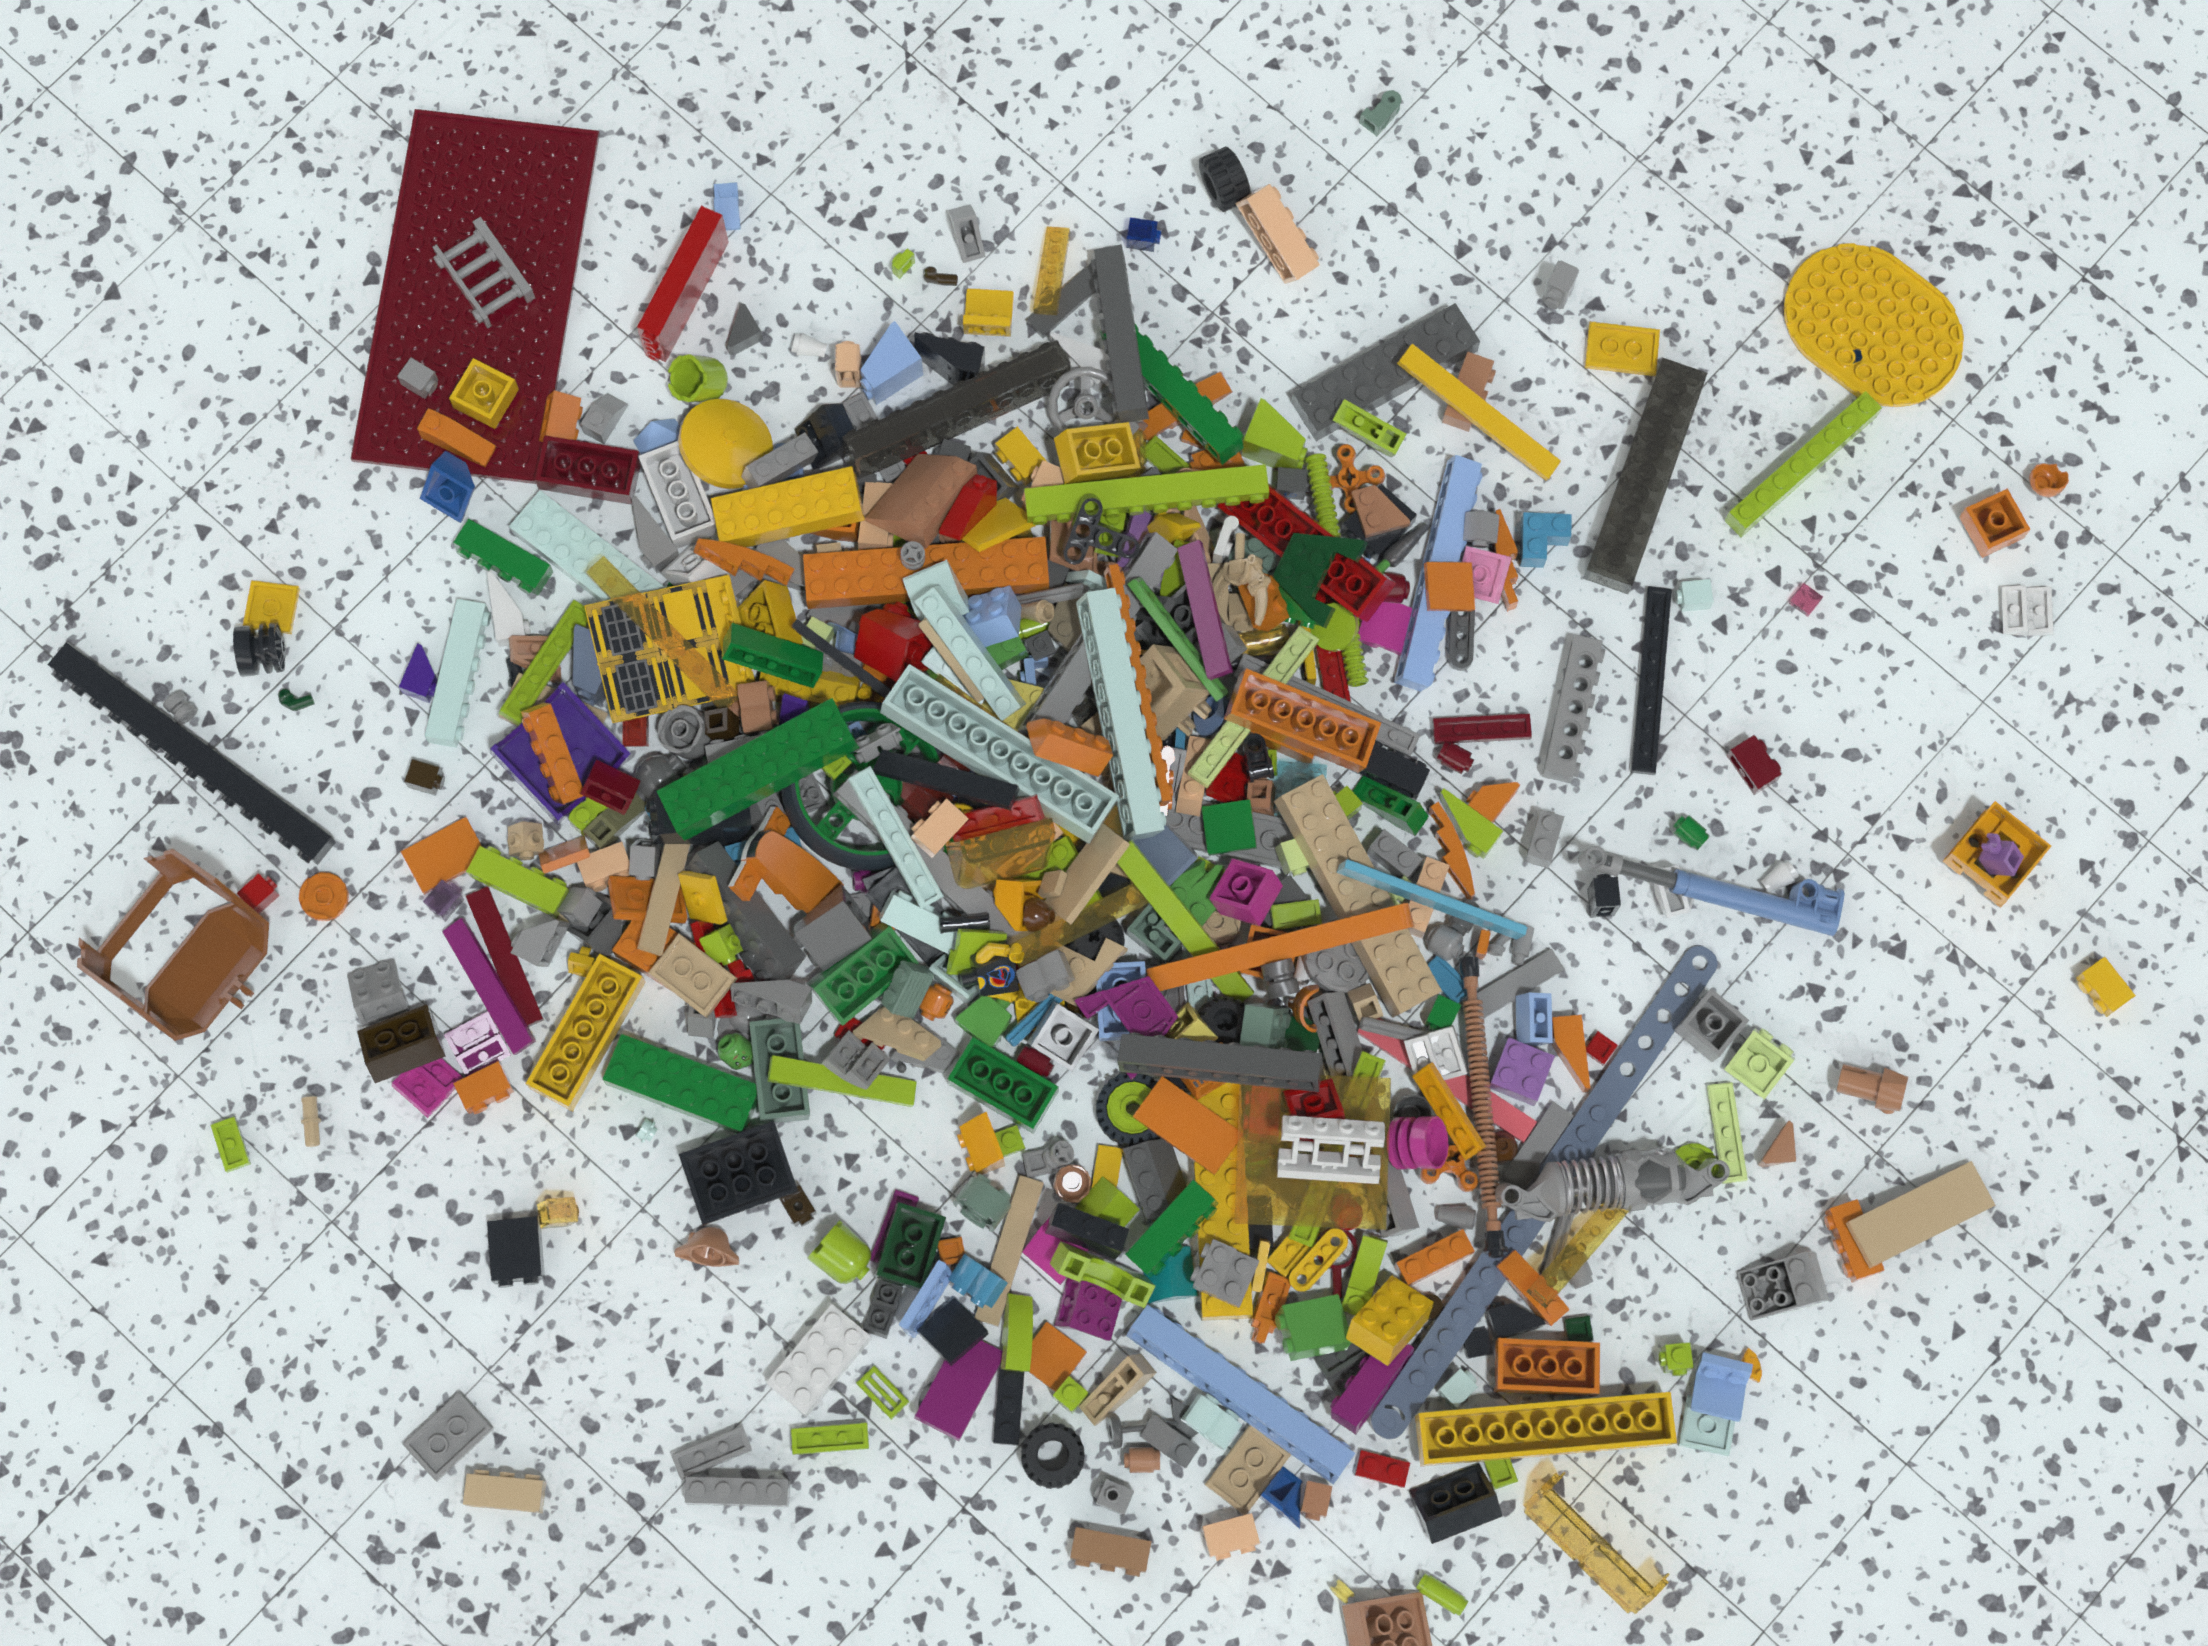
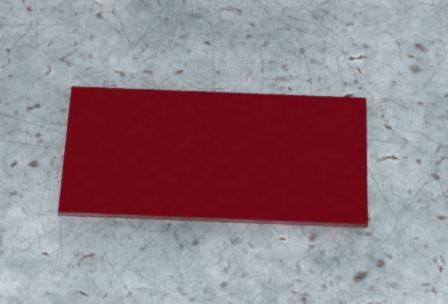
[350,109,600,484]

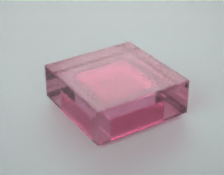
[1789,583,1823,617]

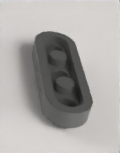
[1448,610,1475,671]

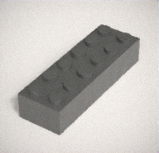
[685,842,806,982]

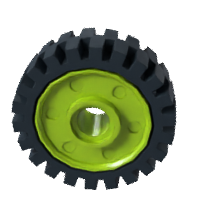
[1096,1073,1159,1147]

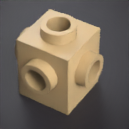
[507,821,544,860]

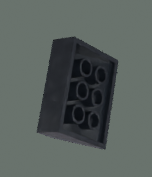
[679,1121,798,1226]

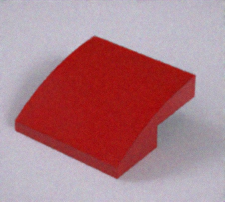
[1206,753,1248,803]

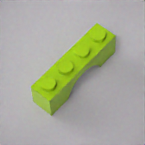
[1050,1241,1155,1308]

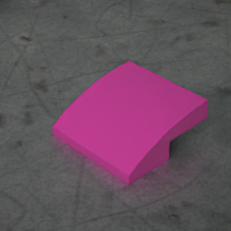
[1357,602,1412,656]
[391,1058,463,1118]

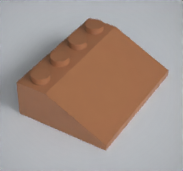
[865,454,977,549]
[1342,1592,1432,1646]

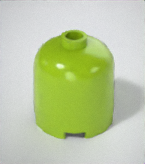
[668,354,728,402]
[807,1220,871,1284]

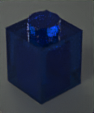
[1126,217,1162,252]

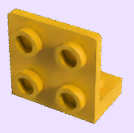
[963,288,1014,337]

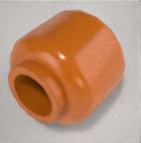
[919,983,954,1021]

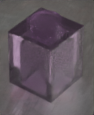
[423,880,464,922]

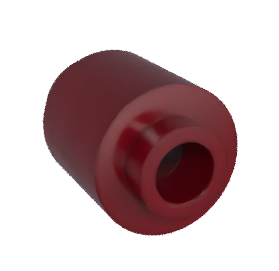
[1437,742,1475,774]
[1016,1046,1055,1078]

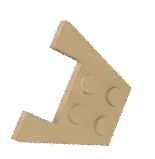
[1036,913,1128,1006]

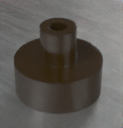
[1424,1294,1443,1320]

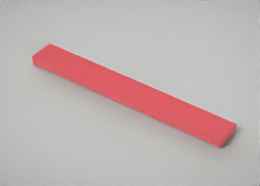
[1357,1017,1537,1143]

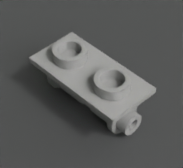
[855,723,902,763]

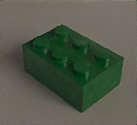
[873,1202,946,1291]

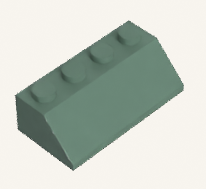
[749,1018,810,1122]

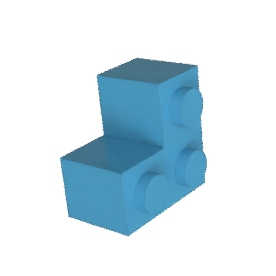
[1520,512,1572,568]

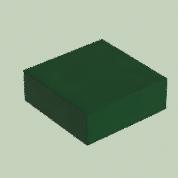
[1564,1315,1594,1342]

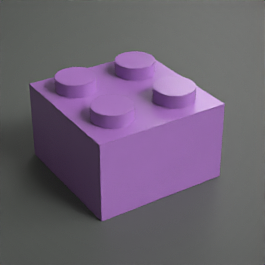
[1488,1037,1555,1106]

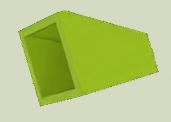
[1242,398,1308,470]

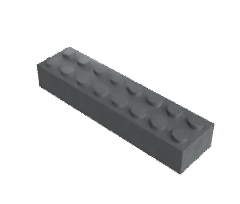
[1292,303,1480,441]

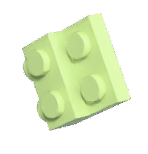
[1724,1028,1795,1100]

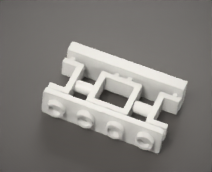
[1277,1115,1385,1184]

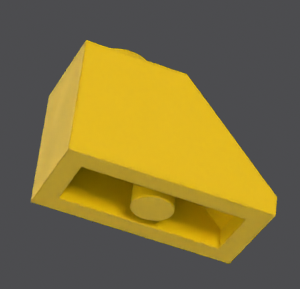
[1147,512,1201,545]

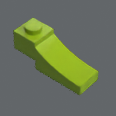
[1342,1233,1388,1315]

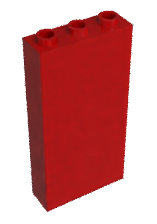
[637,205,729,362]

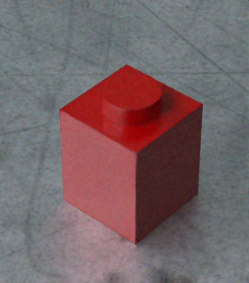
[236,873,279,914]

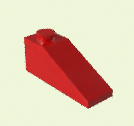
[939,474,997,541]

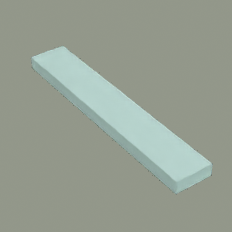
[848,766,944,909]

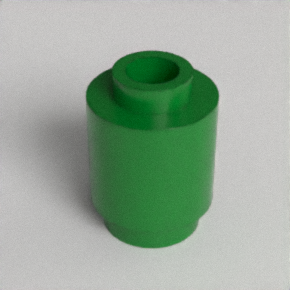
[1673,815,1710,850]

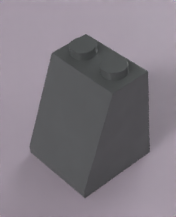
[793,885,872,972]

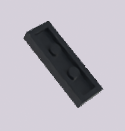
[993,1367,1025,1446]

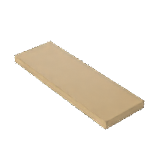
[1846,1161,1996,1269]

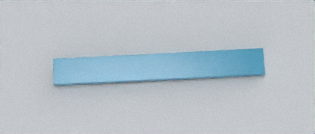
[1337,859,1528,940]

